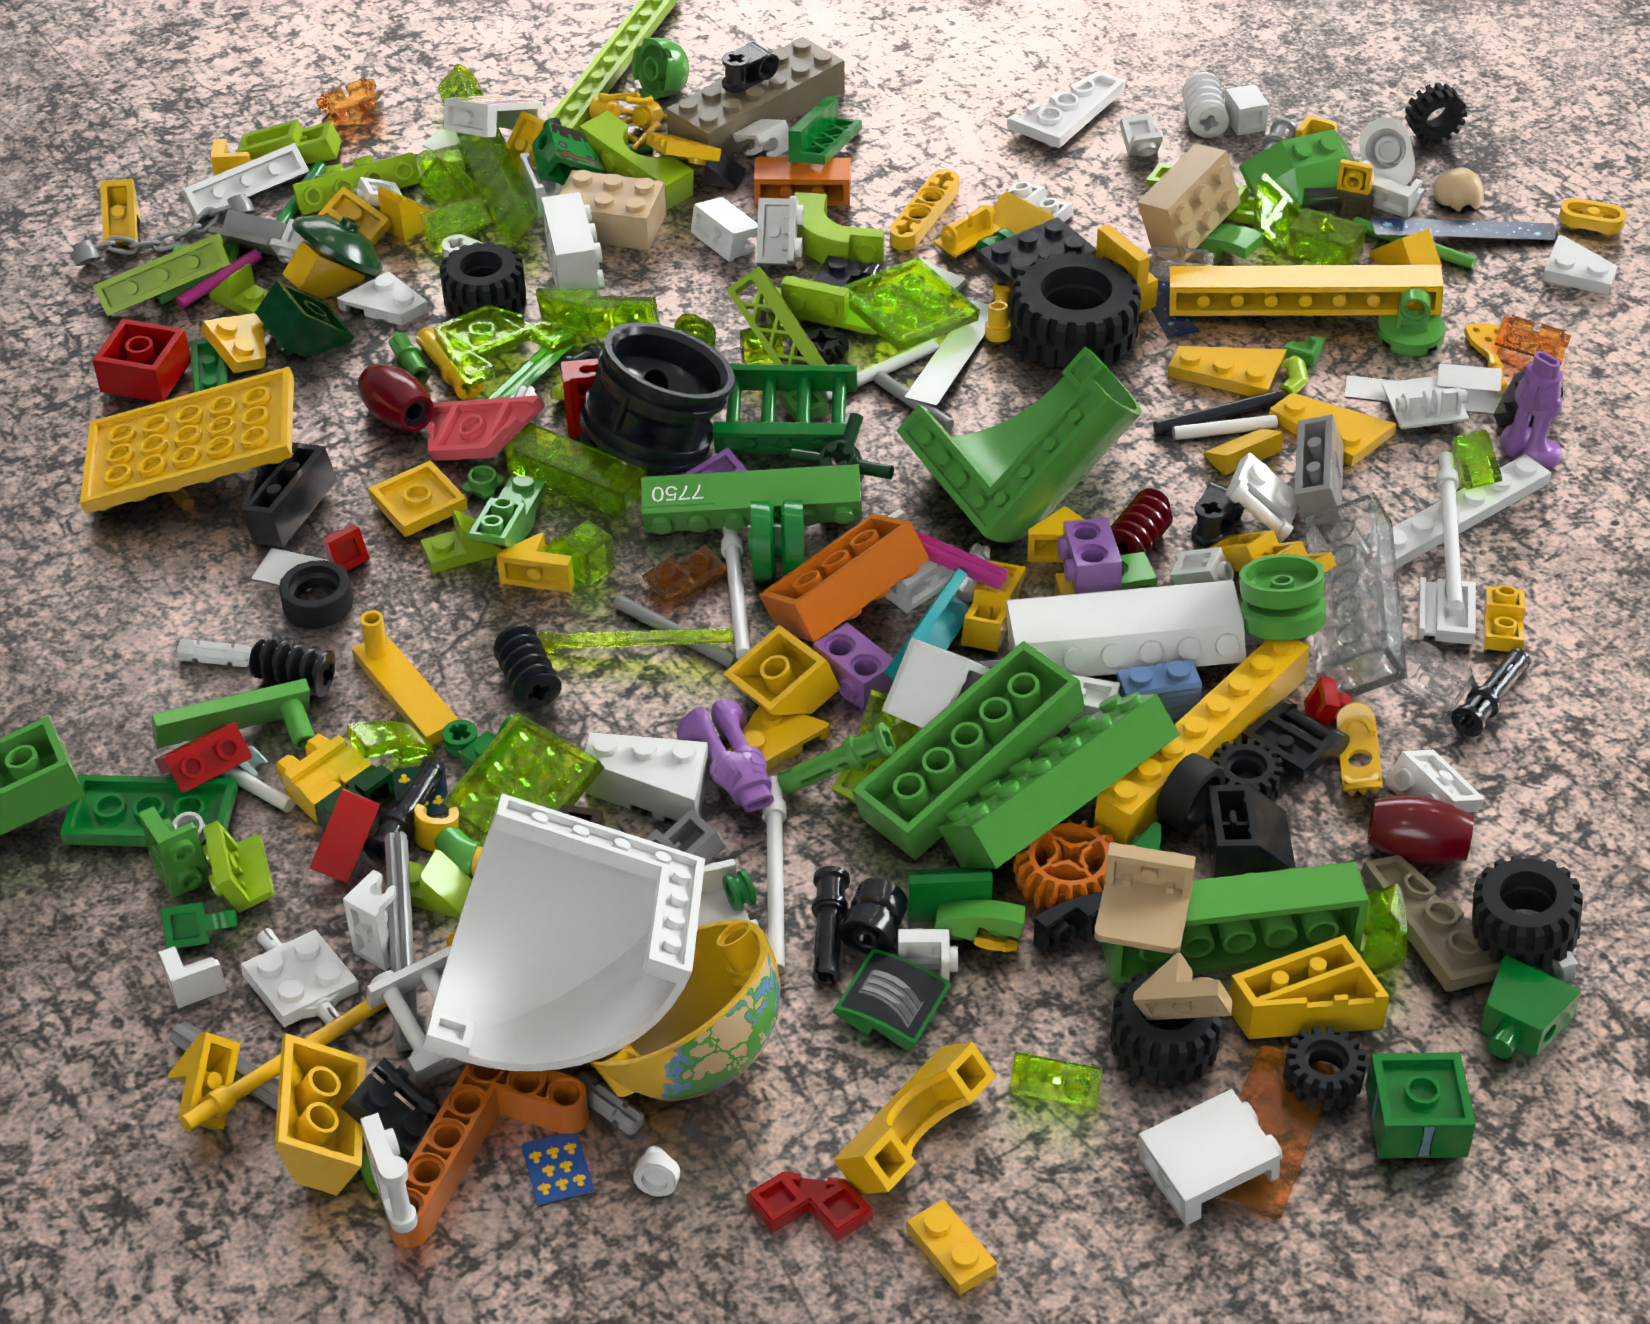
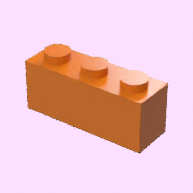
[754,157,851,206]

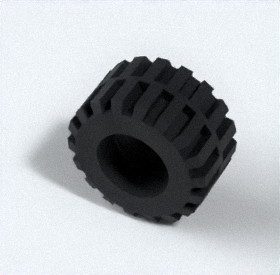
[440,242,526,324]
[1472,855,1583,968]
[1110,968,1222,1086]

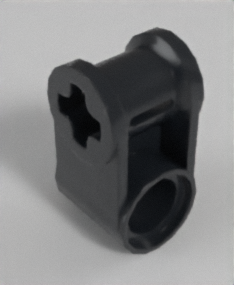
[722,42,779,93]
[1191,482,1245,547]

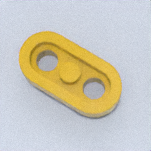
[1559,198,1627,235]

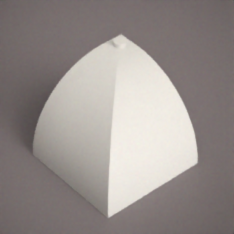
[422,793,705,1071]

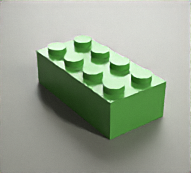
[0,716,86,836]

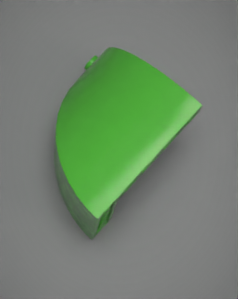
[896,347,1142,543]

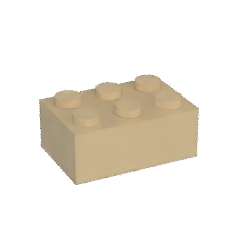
[1137,143,1241,262]
[559,170,666,250]

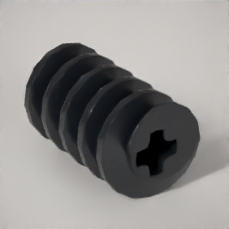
[493,625,562,708]
[249,634,336,698]

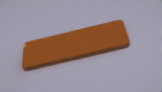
[1212,1045,1334,1219]

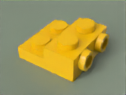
[1096,224,1158,313]

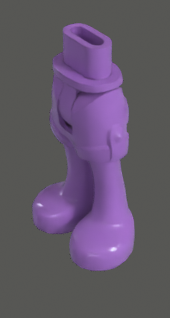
[1500,351,1563,469]
[677,699,774,812]

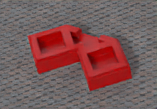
[746,1171,873,1242]

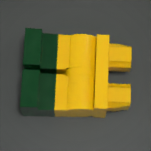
[276,733,396,829]

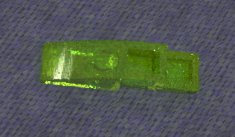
[536,288,661,338]

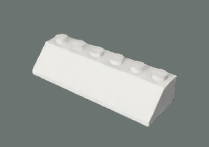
[1006,580,1246,677]

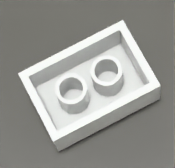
[541,192,605,309]

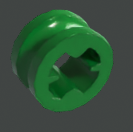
[442,719,478,758]
[722,869,757,911]

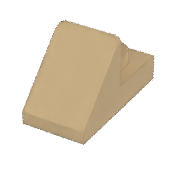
[1133,953,1232,1020]

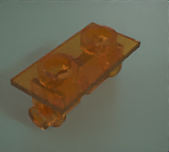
[317,77,384,123]
[1494,314,1571,365]

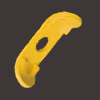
[1336,702,1383,796]

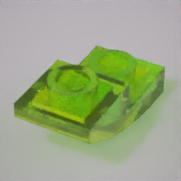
[346,720,434,763]
[1362,883,1407,976]

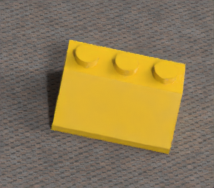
[274,1033,366,1195]

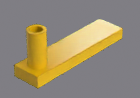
[352,610,459,747]

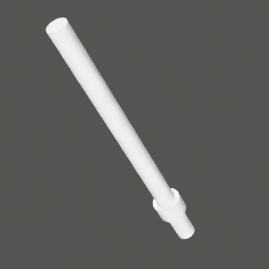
[1436,451,1463,611]
[721,527,751,659]
[762,776,787,974]

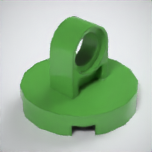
[1376,288,1446,356]

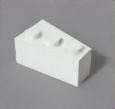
[582,732,709,821]

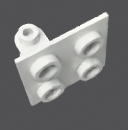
[1382,376,1469,429]

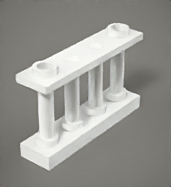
[366,946,466,1086]

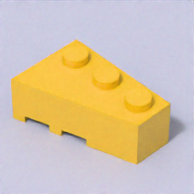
[1229,935,1390,1039]

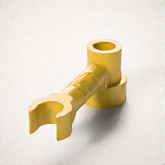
[985,280,1012,342]

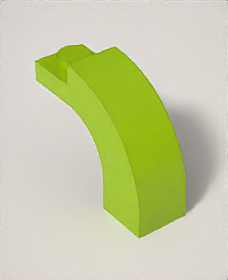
[794,192,884,264]

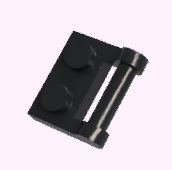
[1242,698,1350,781]

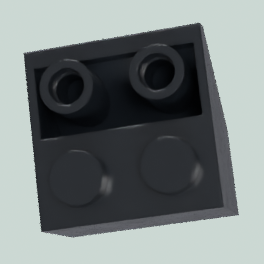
[1205,784,1296,878]

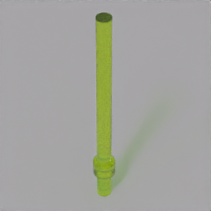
[537,628,734,653]

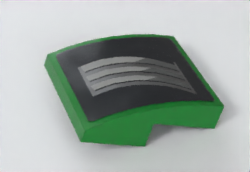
[832,949,952,1052]

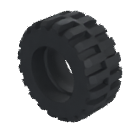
[1010,252,1141,369]

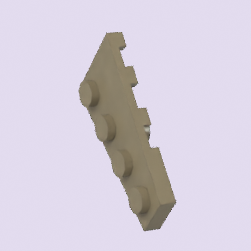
[1360,855,1503,992]

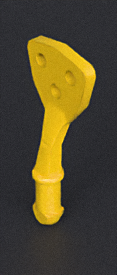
[1464,323,1508,394]

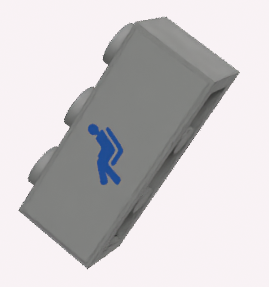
[1294,414,1344,525]

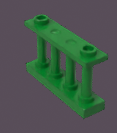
[713,363,858,454]

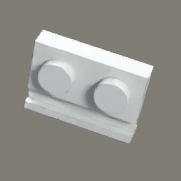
[1418,577,1476,645]

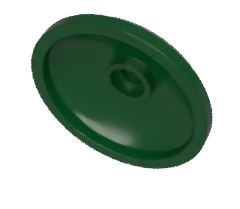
[292,215,383,276]

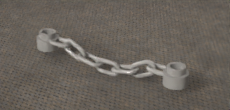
[71,194,255,266]

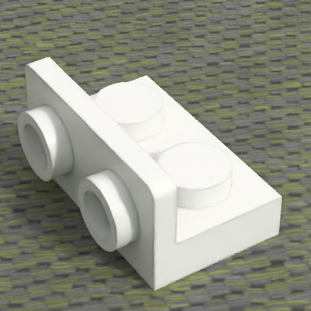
[1385,750,1485,812]

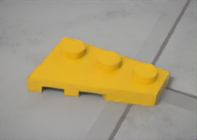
[646,131,721,166]
[1167,346,1287,397]
[1269,393,1397,467]

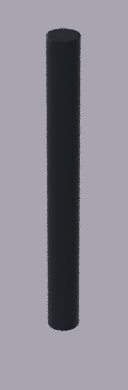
[1153,389,1285,435]

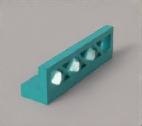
[883,568,970,680]

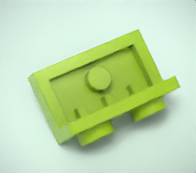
[202,820,275,913]

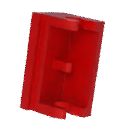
[561,358,598,439]

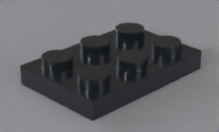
[978,217,1096,290]

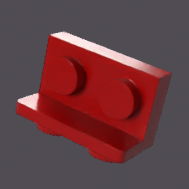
[154,722,252,792]

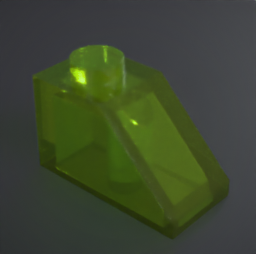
[545,519,615,587]

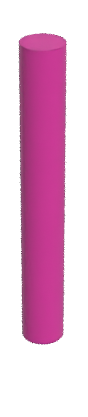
[175,249,262,309]

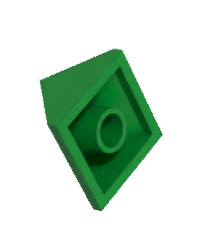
[905,868,993,923]

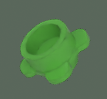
[462,465,504,499]

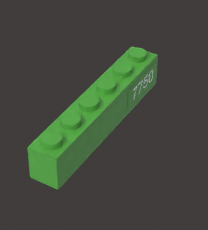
[641,464,862,534]

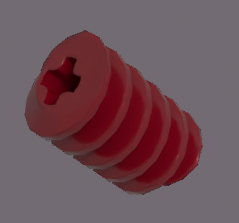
[1111,488,1173,555]

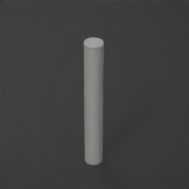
[874,371,954,432]

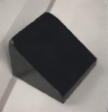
[704,151,746,190]

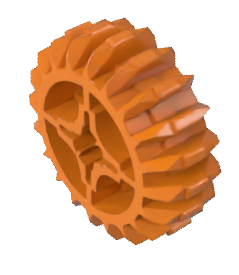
[1013,817,1115,910]

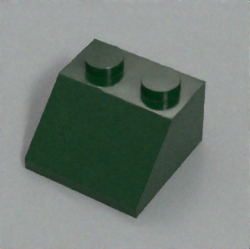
[255,280,354,358]

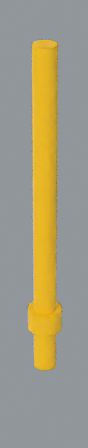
[179,1000,388,1132]

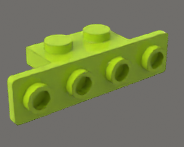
[292,152,421,215]
[752,275,887,335]

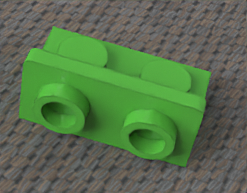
[138,806,209,898]

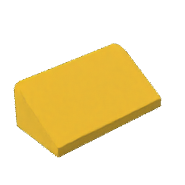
[993,191,1054,234]
[1203,428,1284,476]

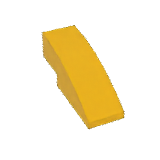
[961,560,1026,652]

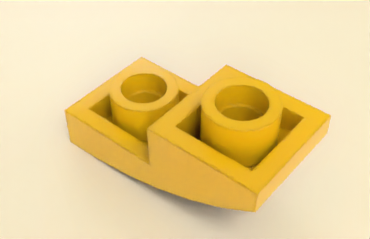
[1336,159,1374,215]
[1483,585,1526,652]

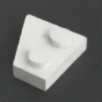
[337,272,429,325]

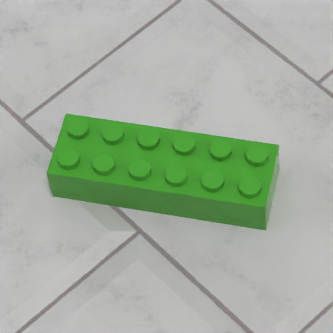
[852,641,1085,860]
[937,692,1180,869]
[1101,862,1369,984]

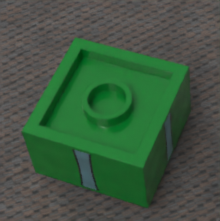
[1365,1052,1476,1159]

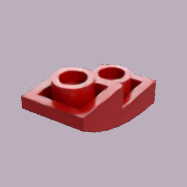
[309,789,380,883]

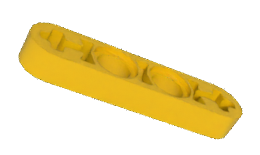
[890,169,959,251]

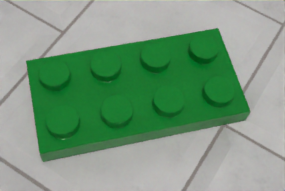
[60,775,238,847]

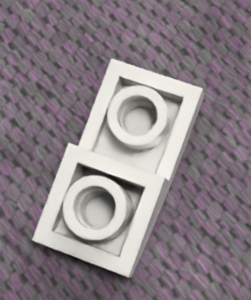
[1008,181,1074,222]

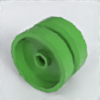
[1239,554,1326,641]

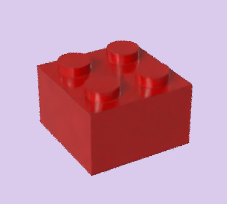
[92,318,191,402]

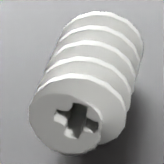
[1182,72,1229,138]

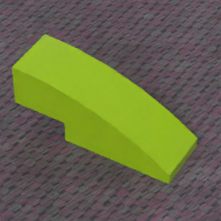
[236,119,342,164]

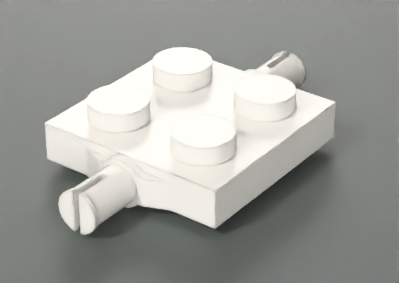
[241,928,359,1027]

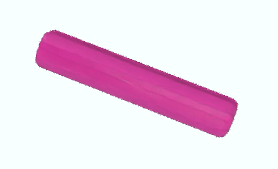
[916,531,1007,589]

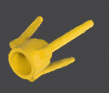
[589,92,667,143]
[621,96,663,151]

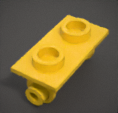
[933,204,1001,258]

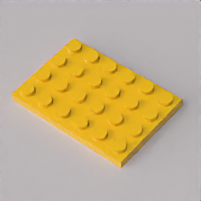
[80,366,294,514]

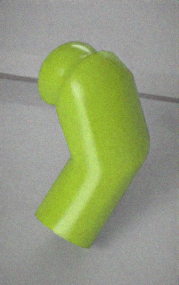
[1278,356,1309,397]

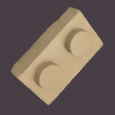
[1094,842,1196,954]

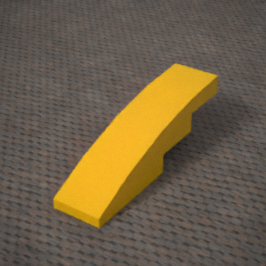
[1209,530,1337,572]

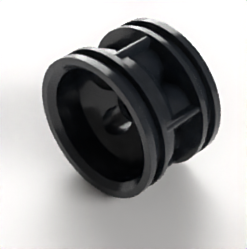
[579,322,735,473]

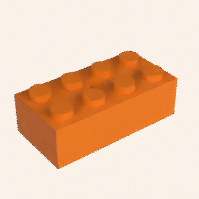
[759,514,929,643]

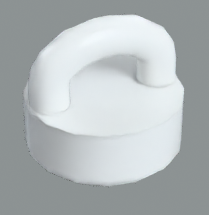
[633,1146,680,1197]

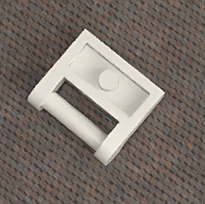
[1225,452,1299,542]
[360,1113,418,1233]

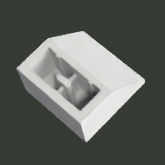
[882,637,990,728]

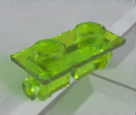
[420,196,492,243]
[1010,1051,1103,1108]

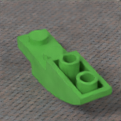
[469,476,546,547]

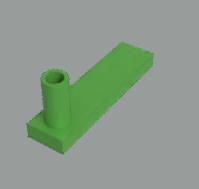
[152,678,315,750]

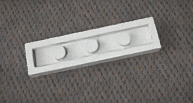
[181,143,309,218]

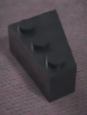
[240,442,337,547]

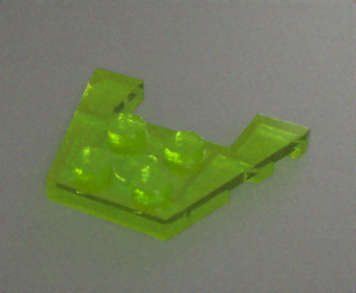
[434,305,577,387]

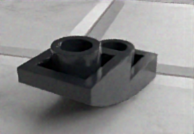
[1033,892,1103,954]

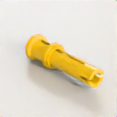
[416,327,484,400]

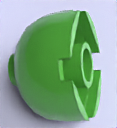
[632,38,689,100]

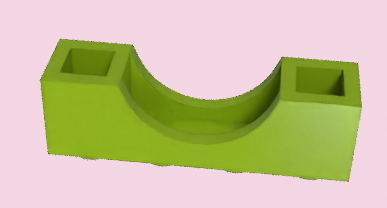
[579,111,694,211]

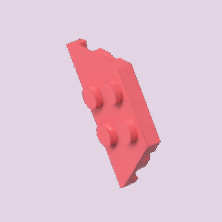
[427,395,545,461]

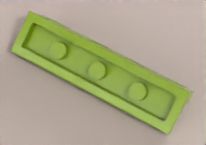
[93,234,231,316]
[726,266,827,365]

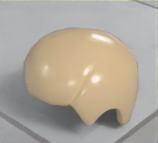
[1433,167,1484,212]

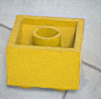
[723,625,841,715]

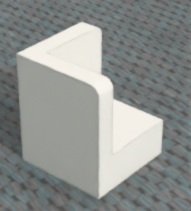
[1225,85,1269,136]
[159,946,227,1008]

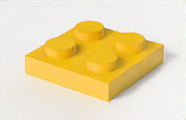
[368,460,468,537]

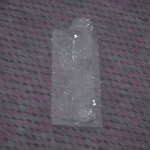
[1147,245,1214,281]

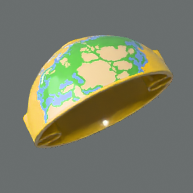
[589,919,781,1101]

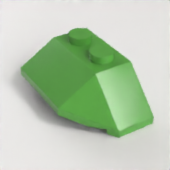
[1239,129,1355,209]

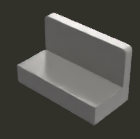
[208,209,287,256]

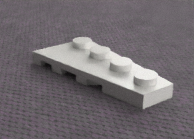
[1007,71,1125,148]

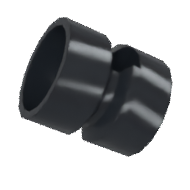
[839,878,908,957]

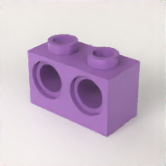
[1057,517,1122,594]
[813,622,894,711]

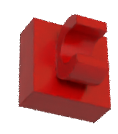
[321,524,370,572]
[1304,676,1352,727]

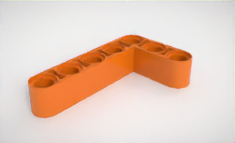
[386,1063,590,1248]

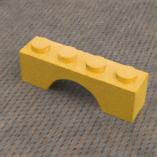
[833,1041,996,1195]

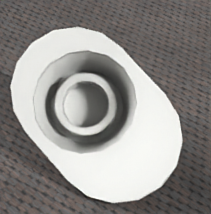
[1359,117,1415,185]

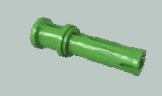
[777,722,896,795]

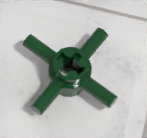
[789,413,894,483]

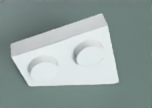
[1543,235,1618,295]

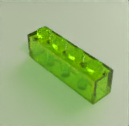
[505,422,647,521]

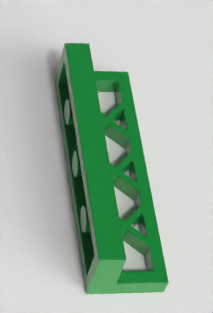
[788,96,862,165]

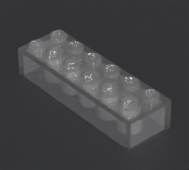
[1305,492,1408,698]

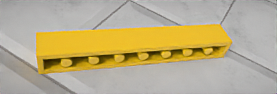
[1169,265,1444,316]
[1093,639,1310,845]

